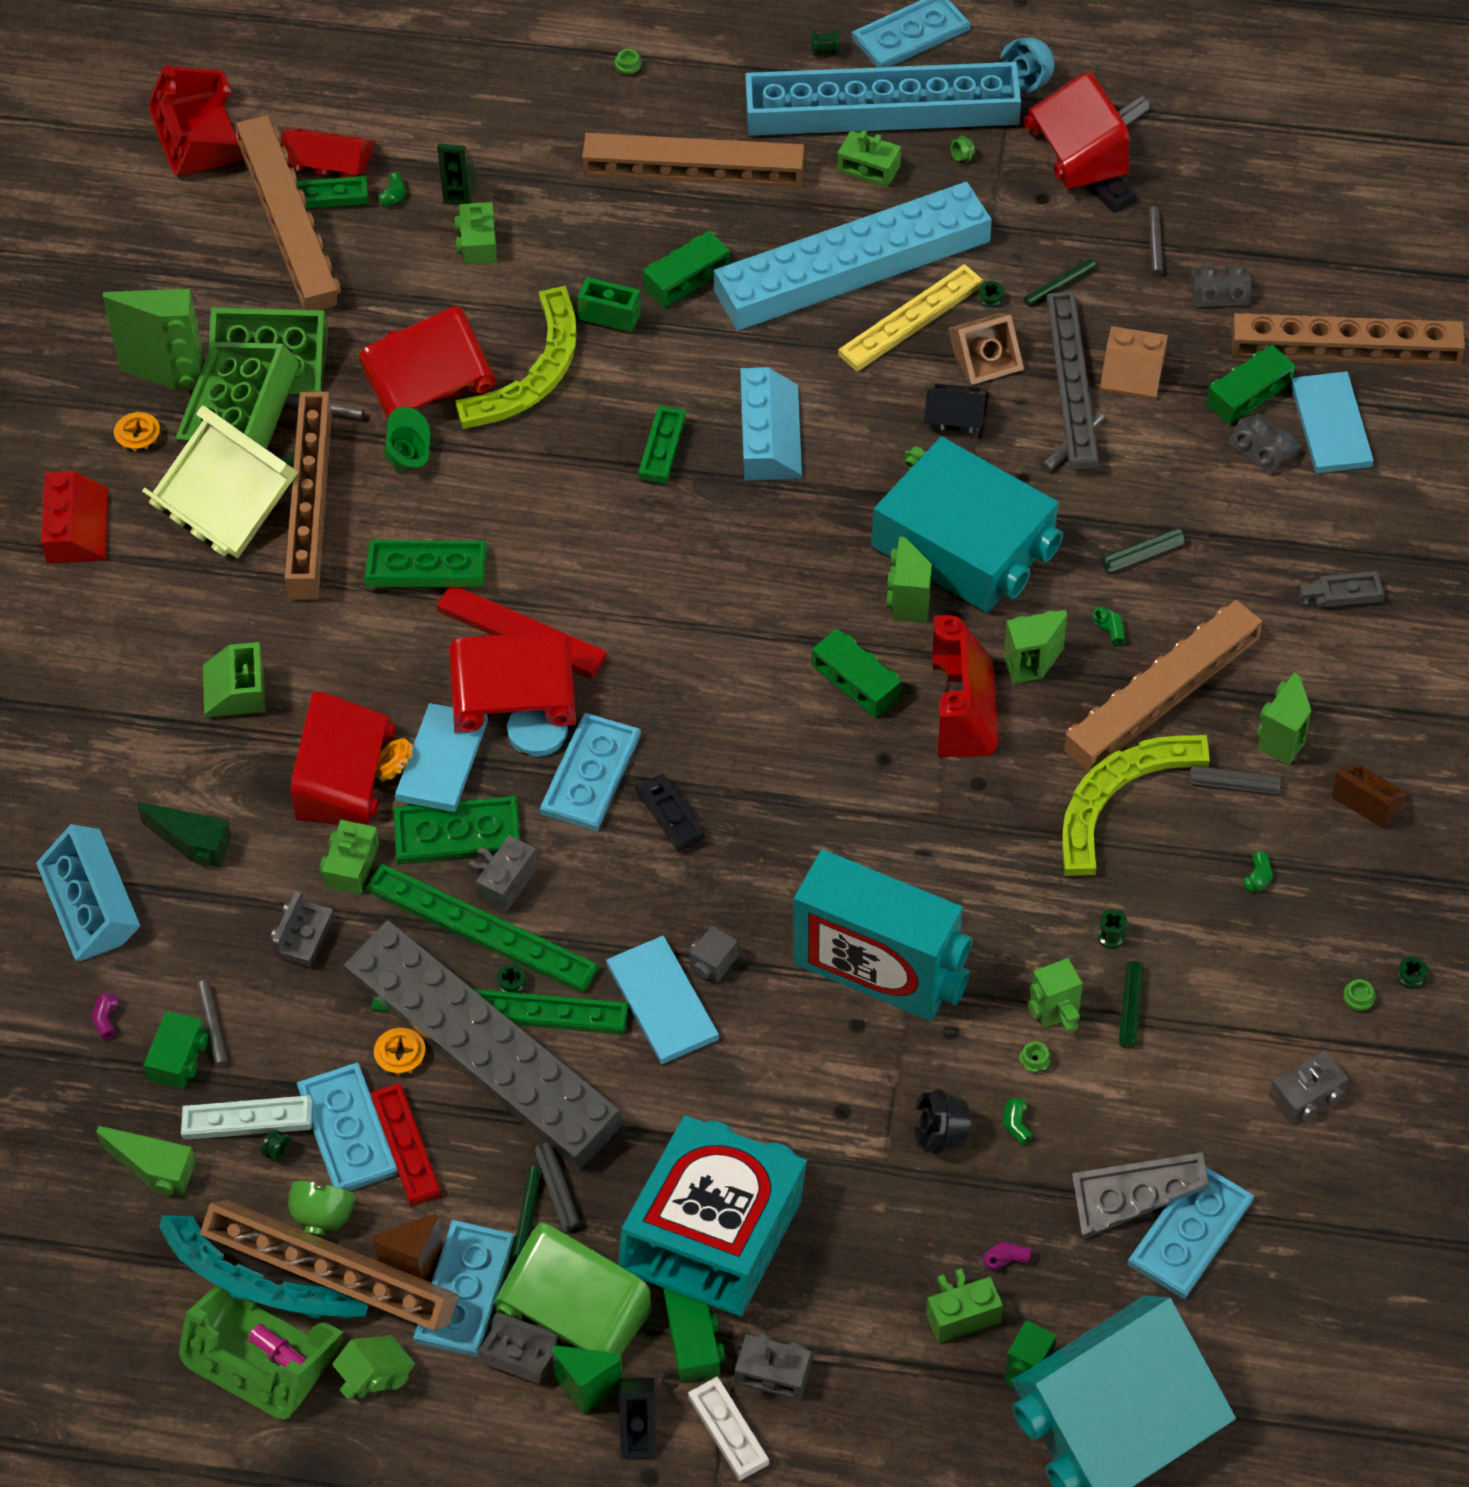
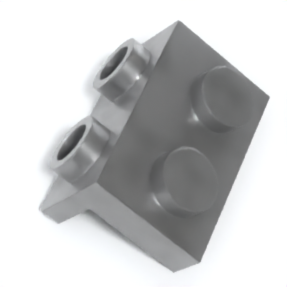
[1190,265,1251,307]
[1229,414,1301,474]
[270,891,334,967]
[477,1313,558,1384]

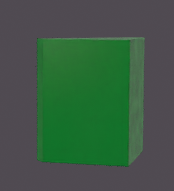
[552,1345,623,1415]

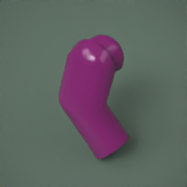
[91,993,119,1040]
[983,1242,1032,1270]

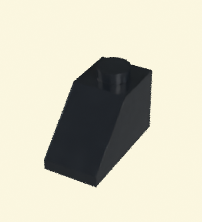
[619,1378,655,1458]

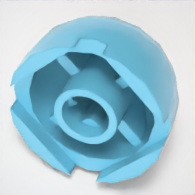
[1000,37,1055,93]

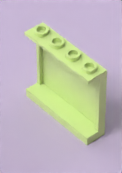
[142,405,298,558]

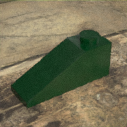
[437,143,476,205]
[138,802,232,867]

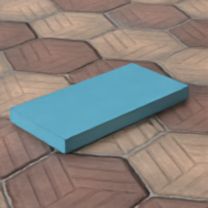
[852,0,970,68]
[1290,371,1374,474]
[395,703,488,812]
[539,712,641,832]
[606,936,719,1065]
[297,1062,398,1191]
[1127,1167,1254,1299]
[413,1220,516,1357]

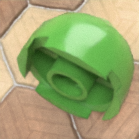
[288,1181,355,1237]

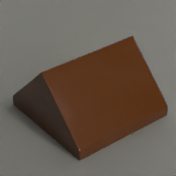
[1332,763,1410,829]
[372,1213,443,1281]

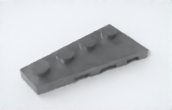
[1072,1152,1209,1239]

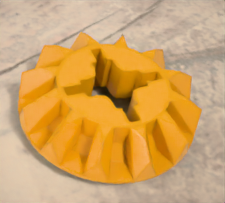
[114,412,161,452]
[375,738,413,782]
[374,1028,426,1076]

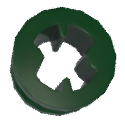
[978,280,1004,308]
[1397,957,1428,989]
[497,964,526,993]
[261,1129,291,1162]

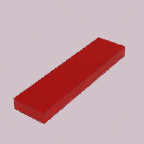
[370,1083,441,1207]

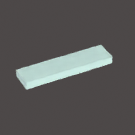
[181,1095,312,1140]

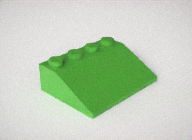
[103,289,205,391]
[209,307,329,395]
[175,342,300,450]

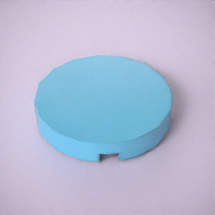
[507,710,568,757]

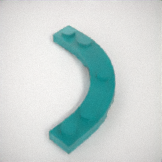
[159,1215,368,1319]

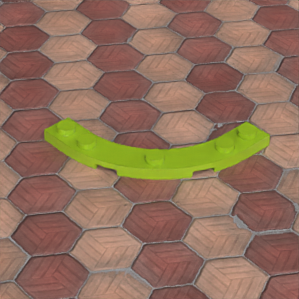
[455,286,577,429]
[1062,735,1210,876]

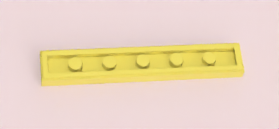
[838,264,983,372]

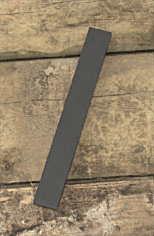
[1047,292,1099,470]

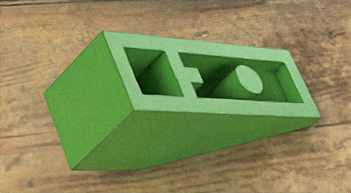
[96,1126,196,1196]

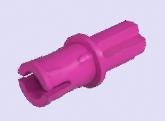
[248,1323,307,1367]

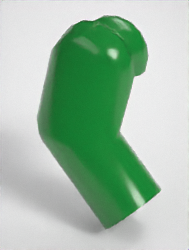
[379,172,406,207]
[1092,607,1126,646]
[1243,851,1273,892]
[1003,1098,1033,1146]

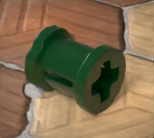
[811,29,839,55]
[1097,909,1128,949]

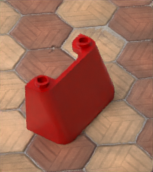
[149,65,244,176]
[1024,72,1129,189]
[359,307,497,421]
[932,615,998,758]
[449,632,576,733]
[291,691,395,826]

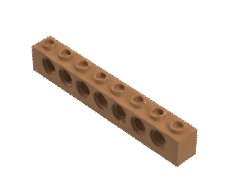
[1231,313,1465,366]

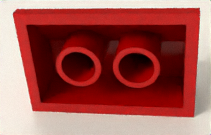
[280,128,375,178]
[41,471,109,564]

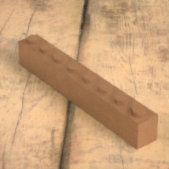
[236,115,341,310]
[582,133,804,188]
[285,392,332,600]
[1064,599,1263,772]
[200,1200,459,1331]

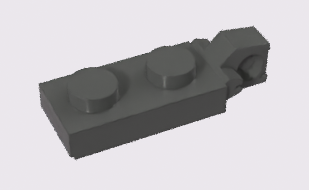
[1298,571,1385,607]

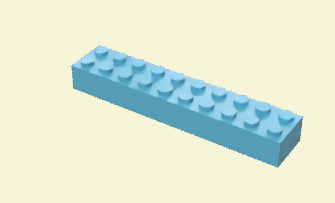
[746,62,1021,136]
[714,182,992,331]

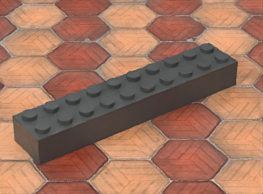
[344,920,624,1171]

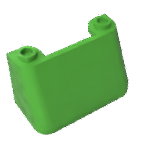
[494,1222,651,1354]
[179,1285,344,1419]

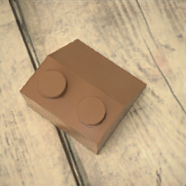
[948,313,1024,385]
[1100,326,1168,400]

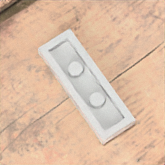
[688,1377,769,1481]

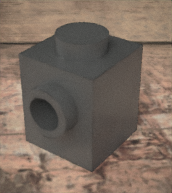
[689,926,738,984]

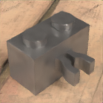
[468,835,538,914]
[1269,1050,1348,1125]
[735,1334,811,1401]

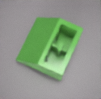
[887,537,932,623]
[1004,610,1067,684]
[203,642,266,718]
[1256,672,1311,766]

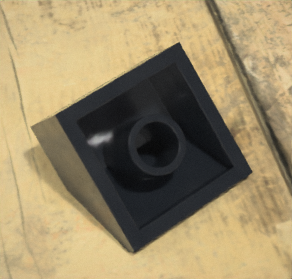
[924,383,987,433]

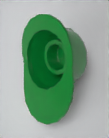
[384,407,430,473]

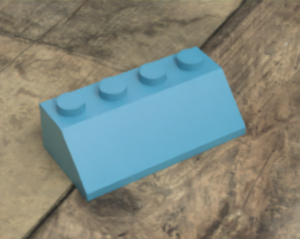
[740,367,802,480]
[36,824,140,961]

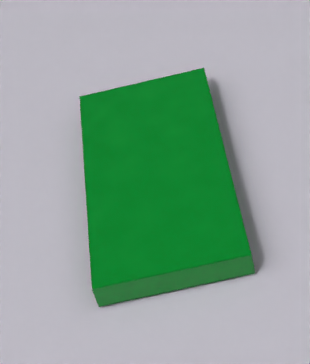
[364,540,487,588]
[393,796,520,865]

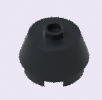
[914,1089,971,1154]

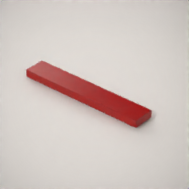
[436,587,607,679]

